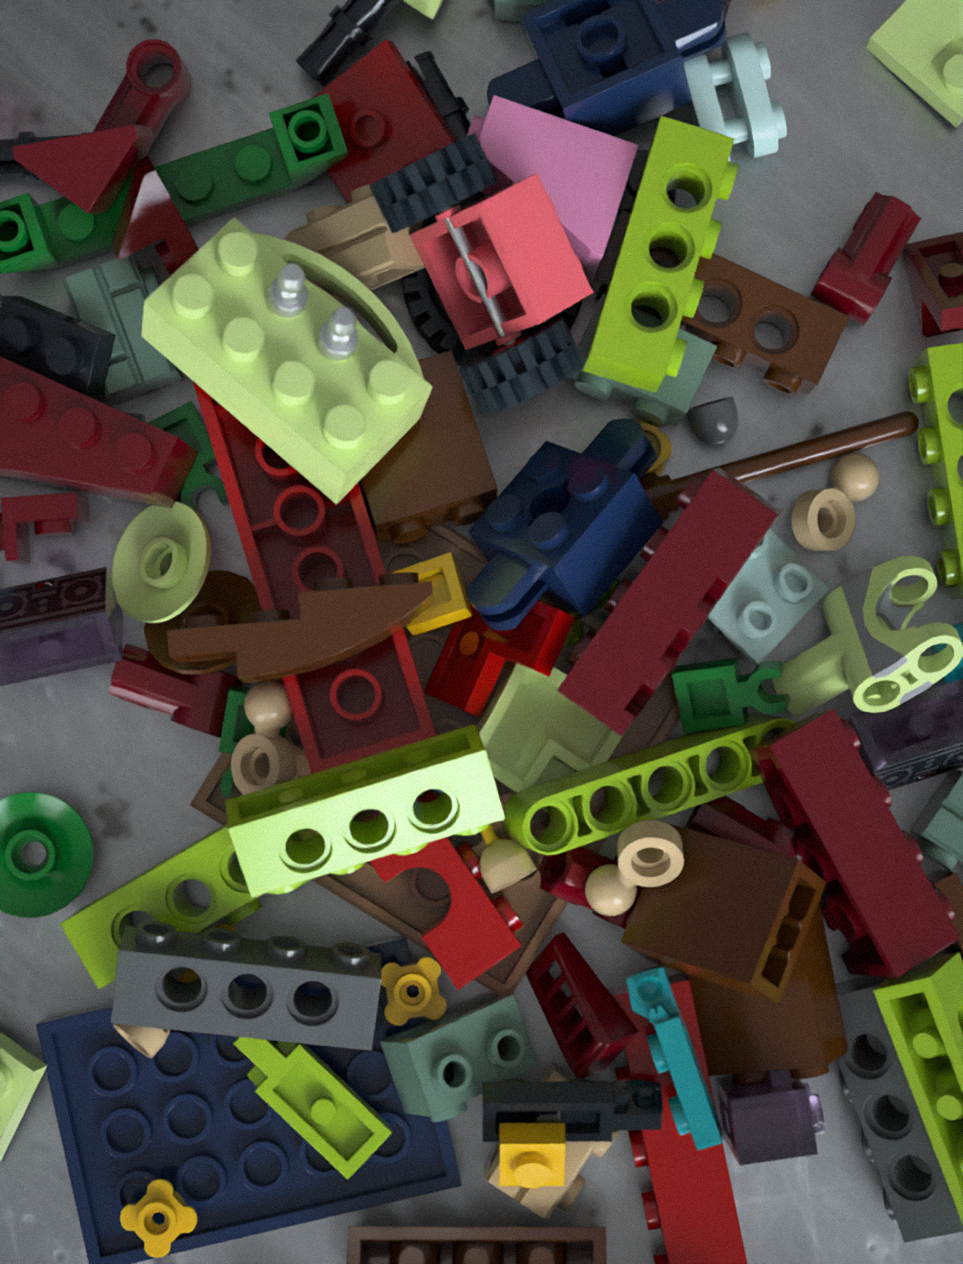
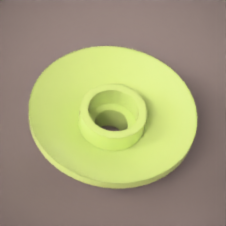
[111,501,211,623]

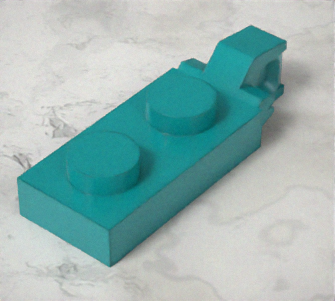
[626,964,722,1151]

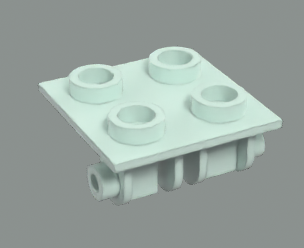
[708,528,829,666]

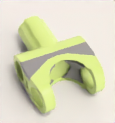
[771,556,963,718]

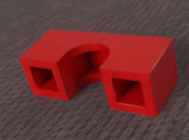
[361,789,524,990]

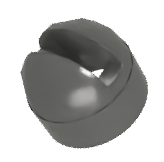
[686,396,738,445]

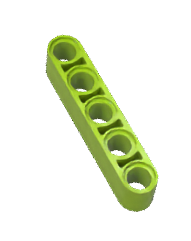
[503,712,797,855]

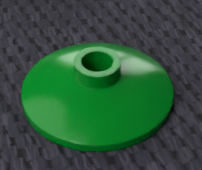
[0,792,94,918]

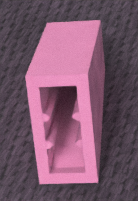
[466,95,639,282]

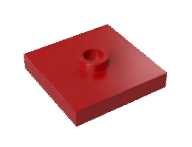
[311,39,457,204]

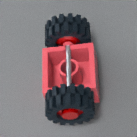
[369,133,593,416]

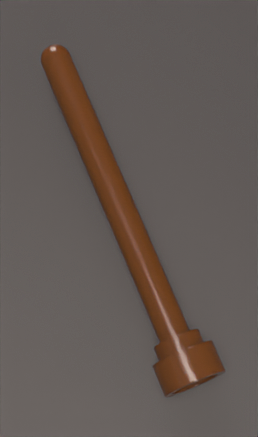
[639,411,919,521]

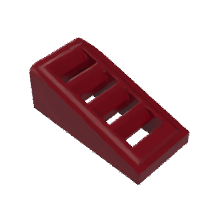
[525,932,639,1079]

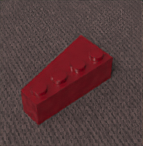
[0,357,199,508]
[556,467,782,736]
[749,708,961,978]

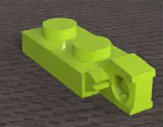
[233,1037,393,1180]

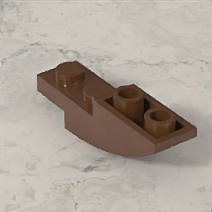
[167,572,434,683]

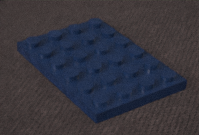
[36,936,462,1264]

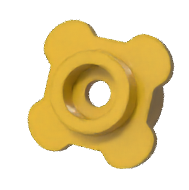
[381,957,447,1026]
[120,1179,198,1258]

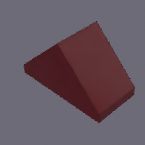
[12,125,154,213]

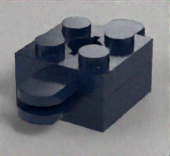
[487,0,727,136]
[466,418,663,631]

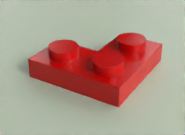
[423,578,575,718]

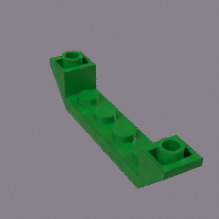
[0,93,349,274]

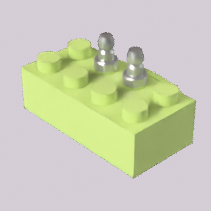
[141,217,433,505]

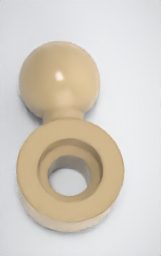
[791,453,880,551]
[231,680,296,795]
[585,820,684,916]

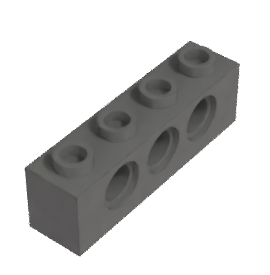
[111,921,382,1051]
[836,976,963,1243]

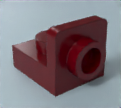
[0,492,90,564]

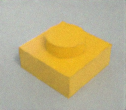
[392,552,472,636]
[499,1123,566,1188]

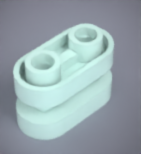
[683,32,787,161]

